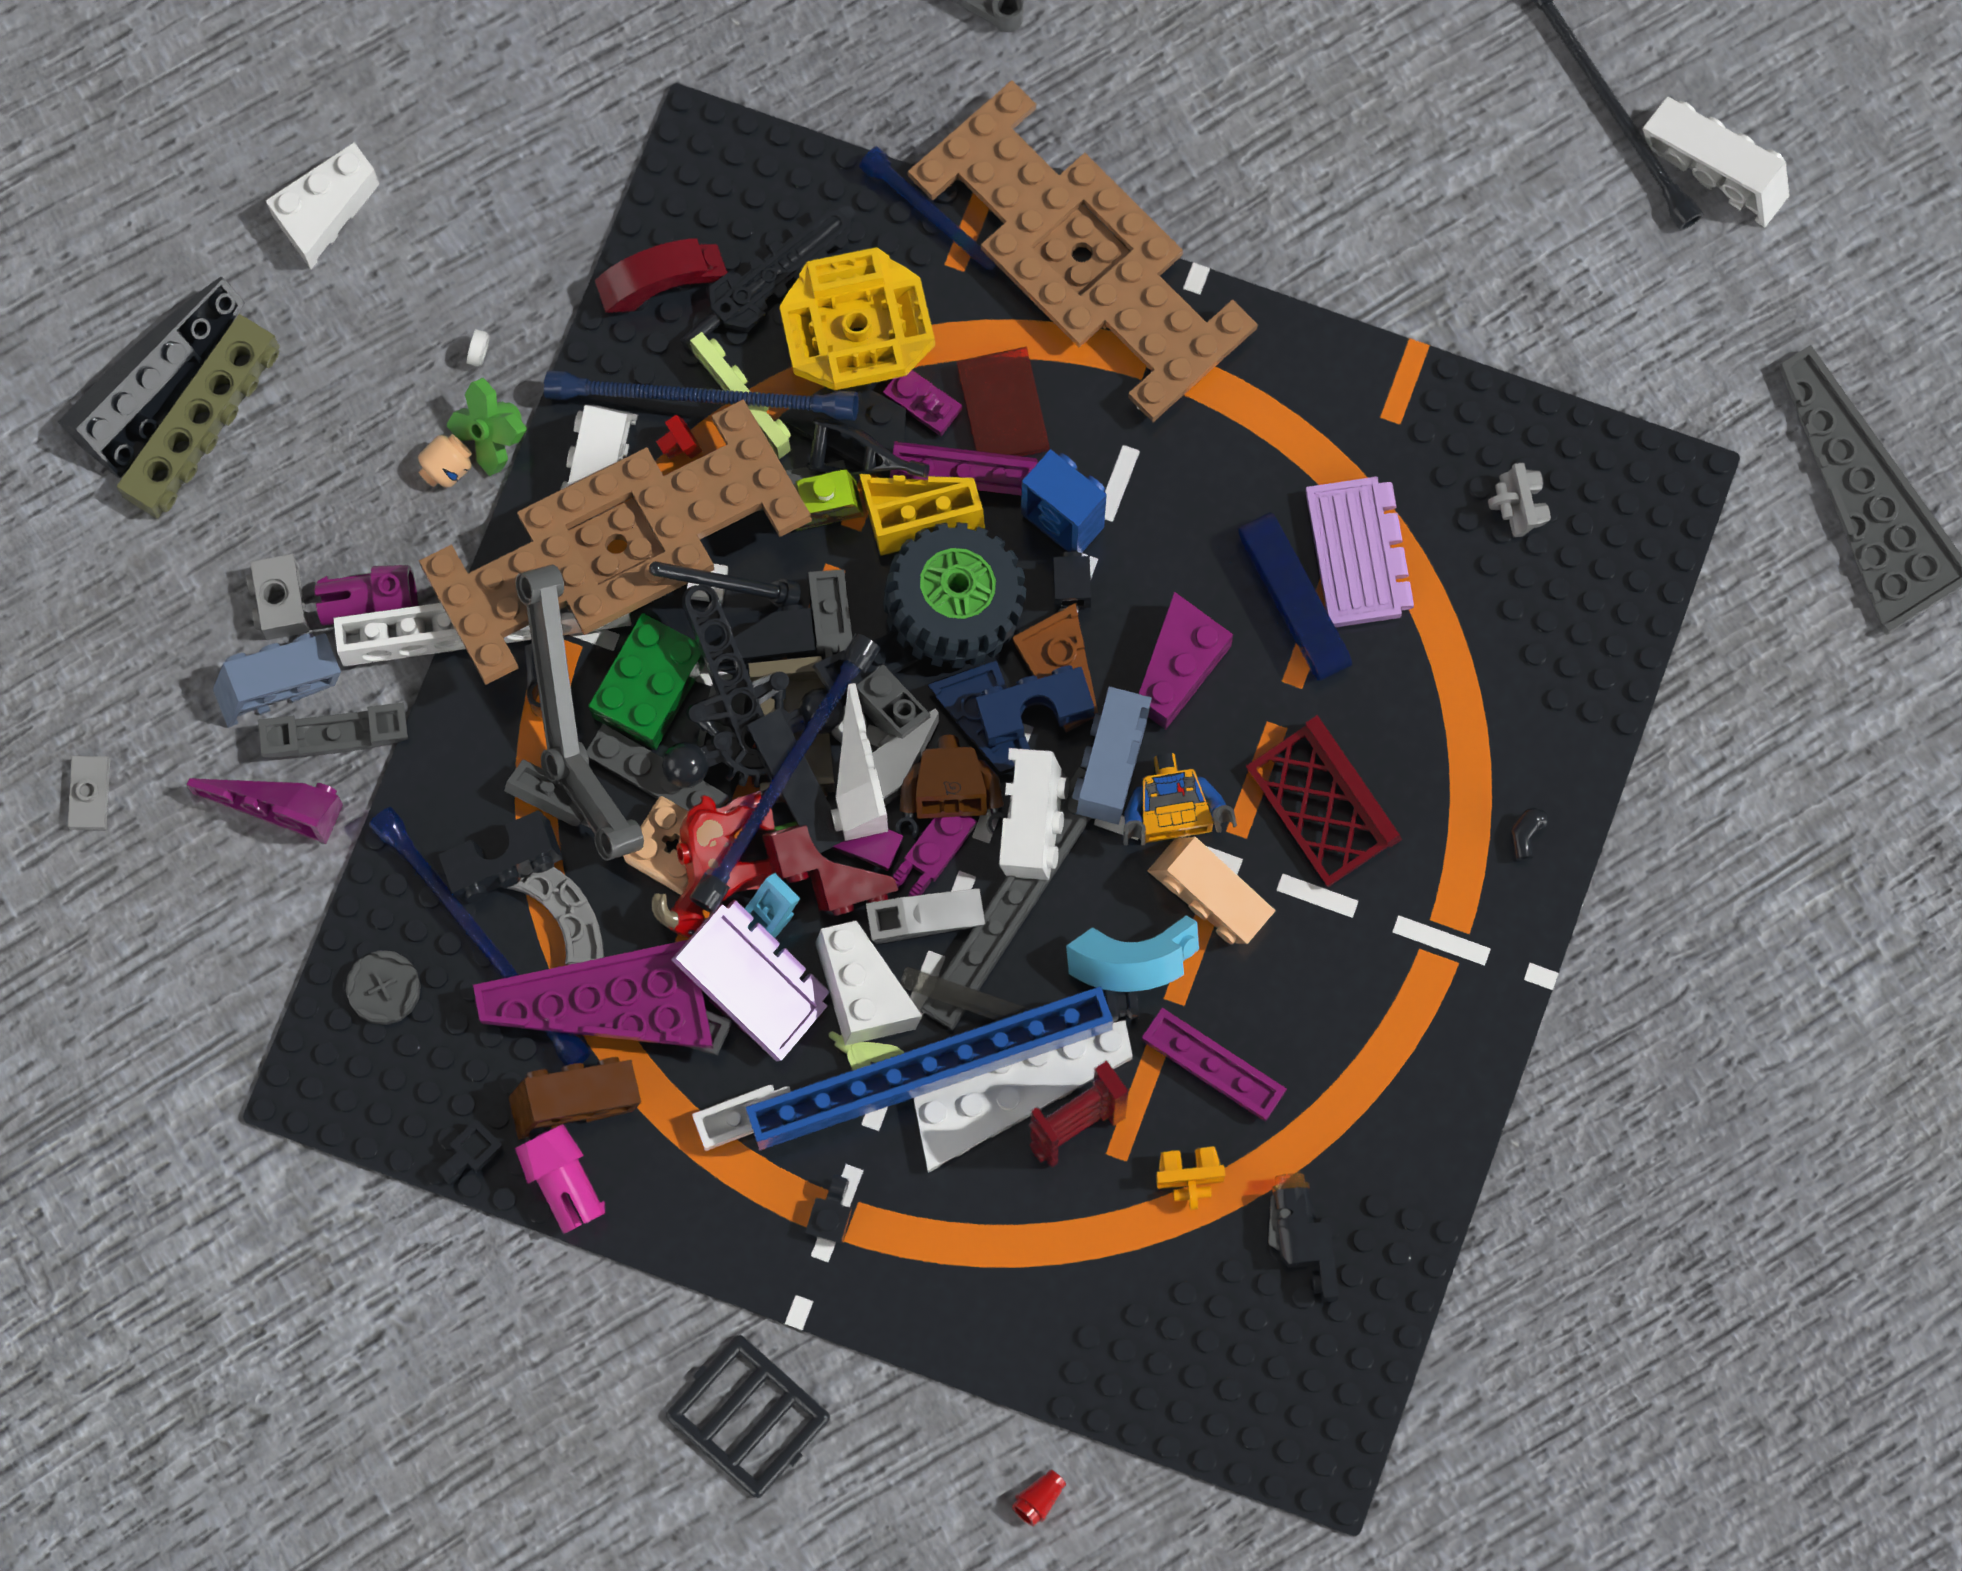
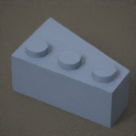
[213,633,341,728]
[1072,686,1152,825]

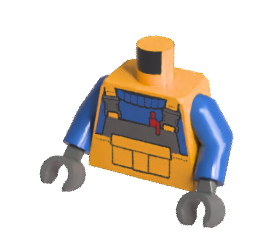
[1123,753,1237,845]

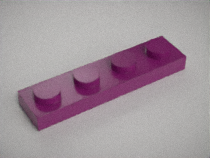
[889,441,1038,496]
[1141,1008,1287,1122]

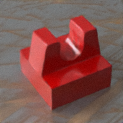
[656,415,703,459]

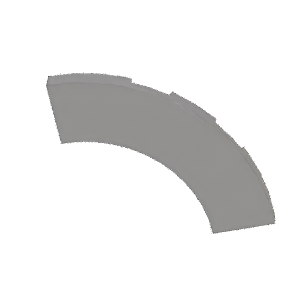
[506,849,604,965]

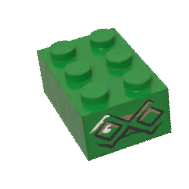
[589,613,705,751]

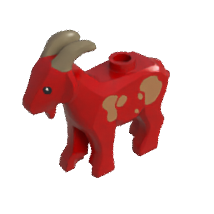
[652,791,775,939]

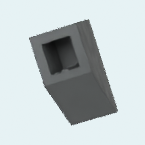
[856,665,931,739]

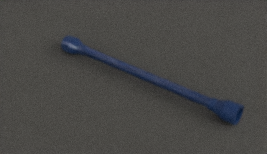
[544,370,859,421]

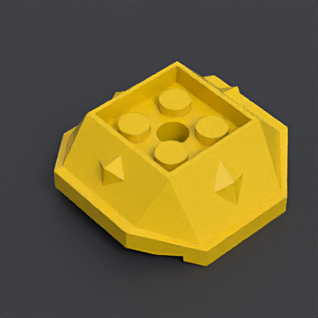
[779,247,935,390]

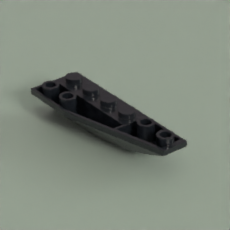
[58,276,245,478]

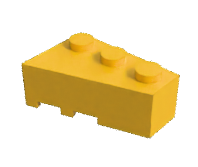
[859,474,985,556]

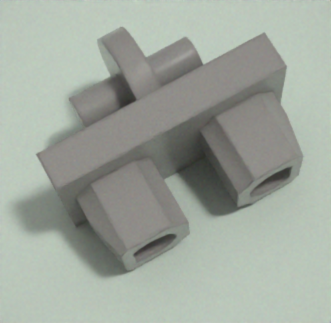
[1488,463,1551,537]

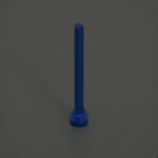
[859,146,996,270]

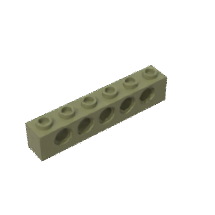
[116,314,280,519]

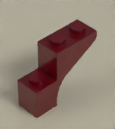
[762,825,898,916]

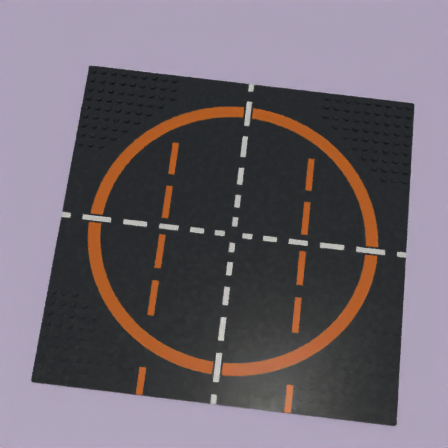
[243,83,1740,1537]

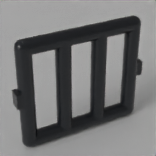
[666,1335,830,1498]

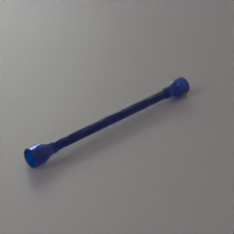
[369,807,592,1066]

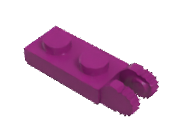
[893,816,977,897]

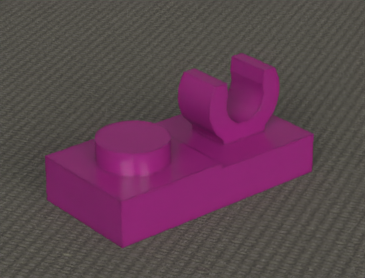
[883,370,962,436]

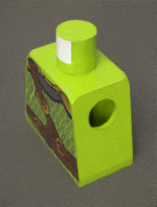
[794,470,864,531]

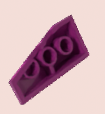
[187,778,343,844]

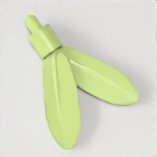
[829,1031,905,1070]

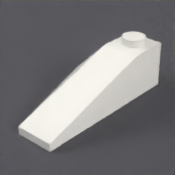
[831,683,888,841]

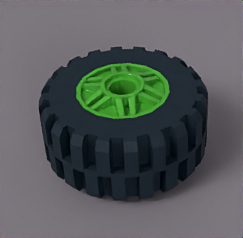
[883,522,1026,668]

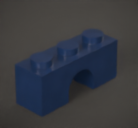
[976,665,1094,747]

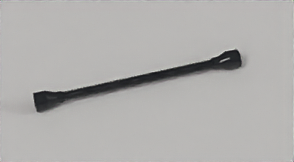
[1531,0,1704,230]

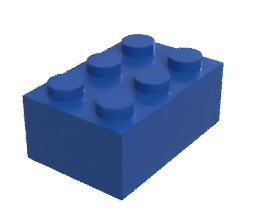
[1021,449,1107,553]

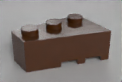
[509,1057,641,1139]

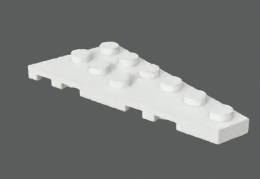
[914,1021,1133,1173]

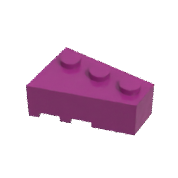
[1139,592,1233,730]

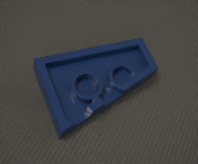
[928,660,1030,776]

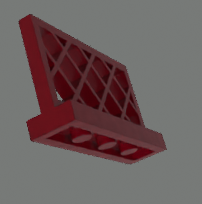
[1246,715,1402,887]

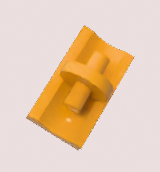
[1156,1147,1225,1210]

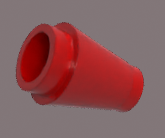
[1012,1470,1066,1527]

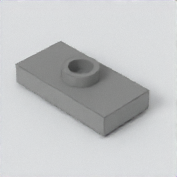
[68,756,110,830]

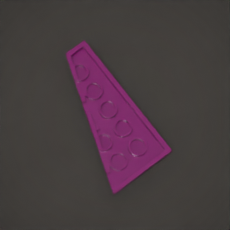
[473,940,714,1049]

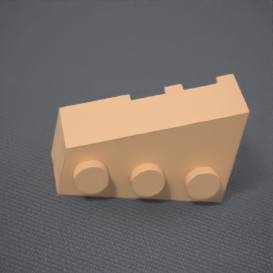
[1148,837,1275,945]

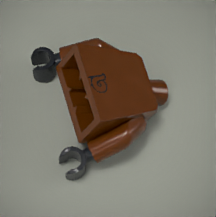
[895,735,1007,839]

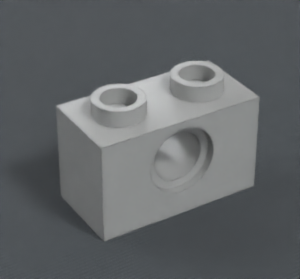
[246,554,310,640]

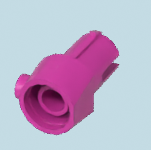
[515,1124,605,1234]

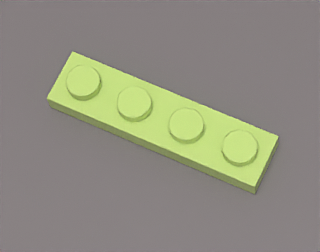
[690,332,791,459]

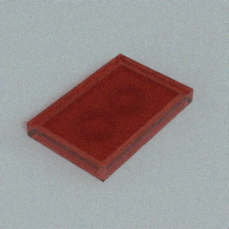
[957,346,1050,456]

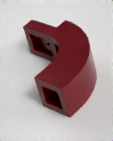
[595,238,727,312]

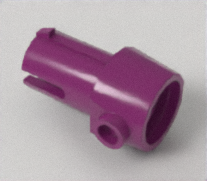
[315,565,419,626]

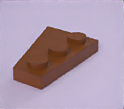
[1012,603,1098,733]

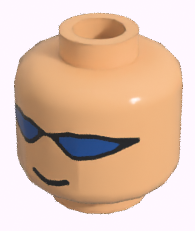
[418,434,472,488]

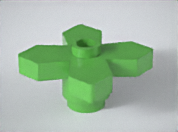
[447,378,527,476]

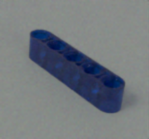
[1238,512,1352,681]

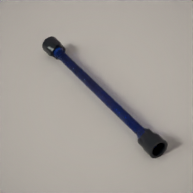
[689,633,880,914]

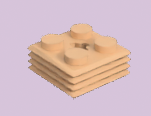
[623,796,688,895]

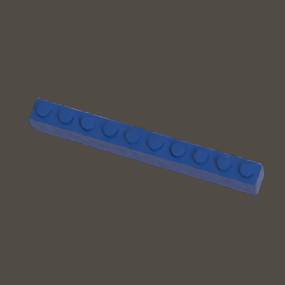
[745,986,1113,1150]

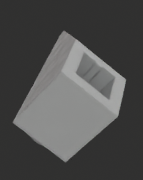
[872,708,939,806]
[866,888,986,944]

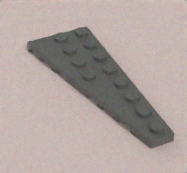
[1779,345,1962,636]

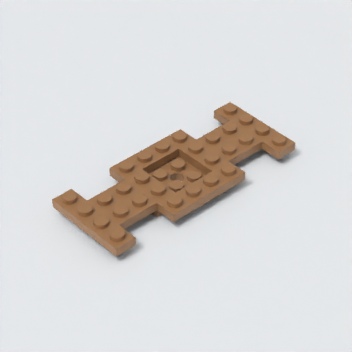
[908,80,1258,422]
[419,399,812,685]

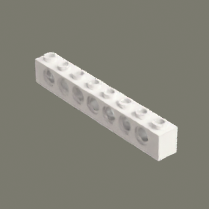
[333,603,631,666]

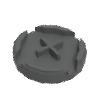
[346,950,421,1025]

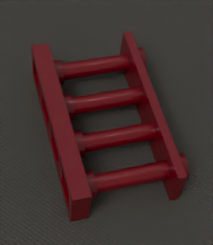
[1029,1060,1128,1167]

